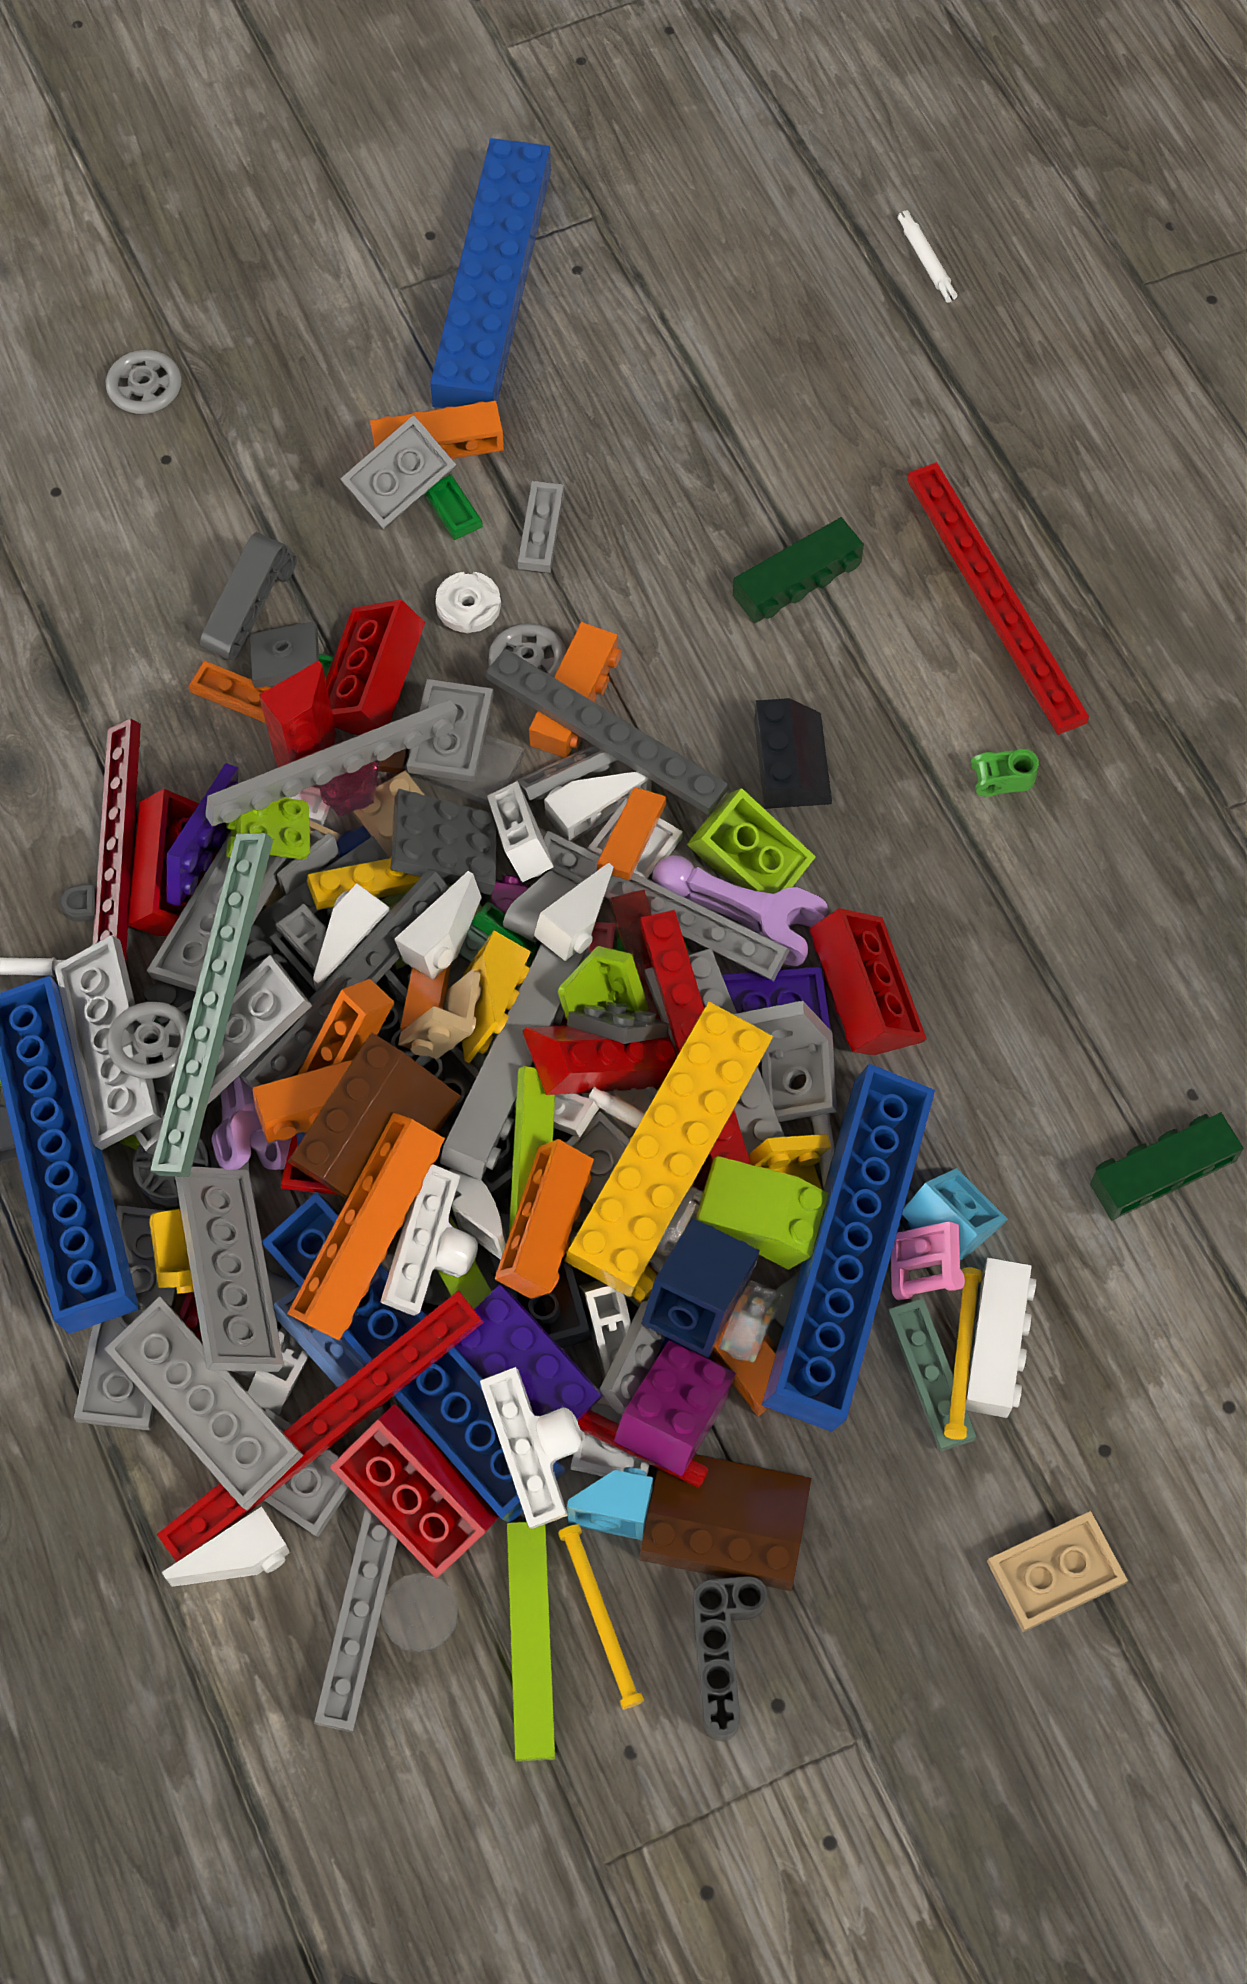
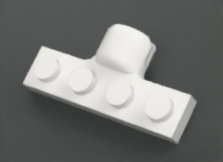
[380,1164,478,1316]
[480,1367,583,1529]

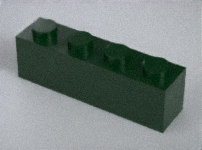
[732,517,864,623]
[1090,1112,1244,1221]

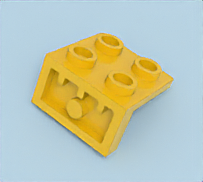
[748,1134,832,1189]

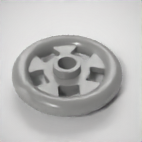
[106,350,181,414]
[488,623,567,678]
[107,1002,189,1079]

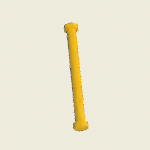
[944,1267,983,1440]
[558,1524,644,1710]

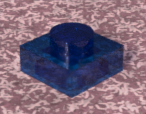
[336,825,371,859]

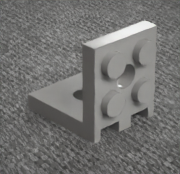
[735,1001,837,1122]

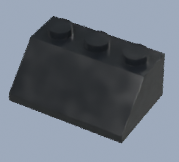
[754,698,832,809]
[490,1239,592,1348]

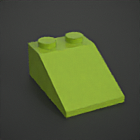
[686,788,816,894]
[696,1156,829,1270]

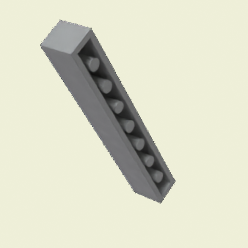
[440,943,591,1180]

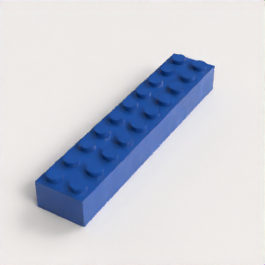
[430,138,551,408]
[0,976,140,1334]
[762,1064,935,1432]
[262,1192,567,1523]

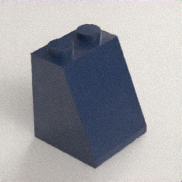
[641,1218,760,1358]

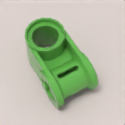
[971,749,1039,797]

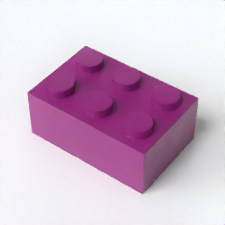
[614,1340,736,1476]

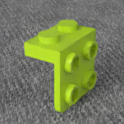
[226,798,310,860]
[558,946,649,1022]

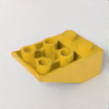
[461,930,531,1063]

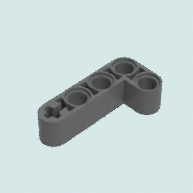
[200,532,297,661]
[693,1577,767,1742]

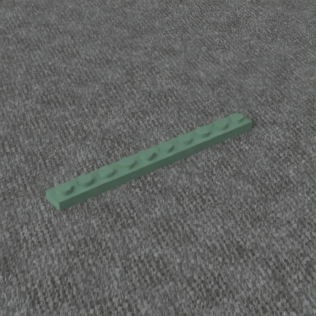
[150,833,273,1177]

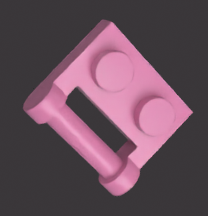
[891,1222,965,1301]

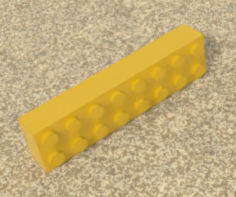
[564,1002,773,1297]

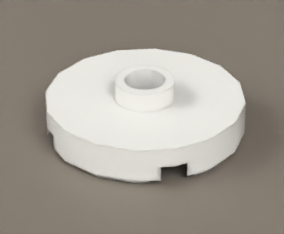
[435,572,501,633]

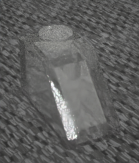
[719,1280,785,1363]

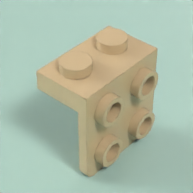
[398,970,482,1059]

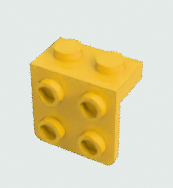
[149,1209,194,1294]

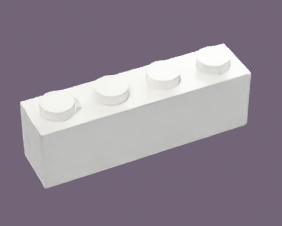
[966,1258,1036,1418]

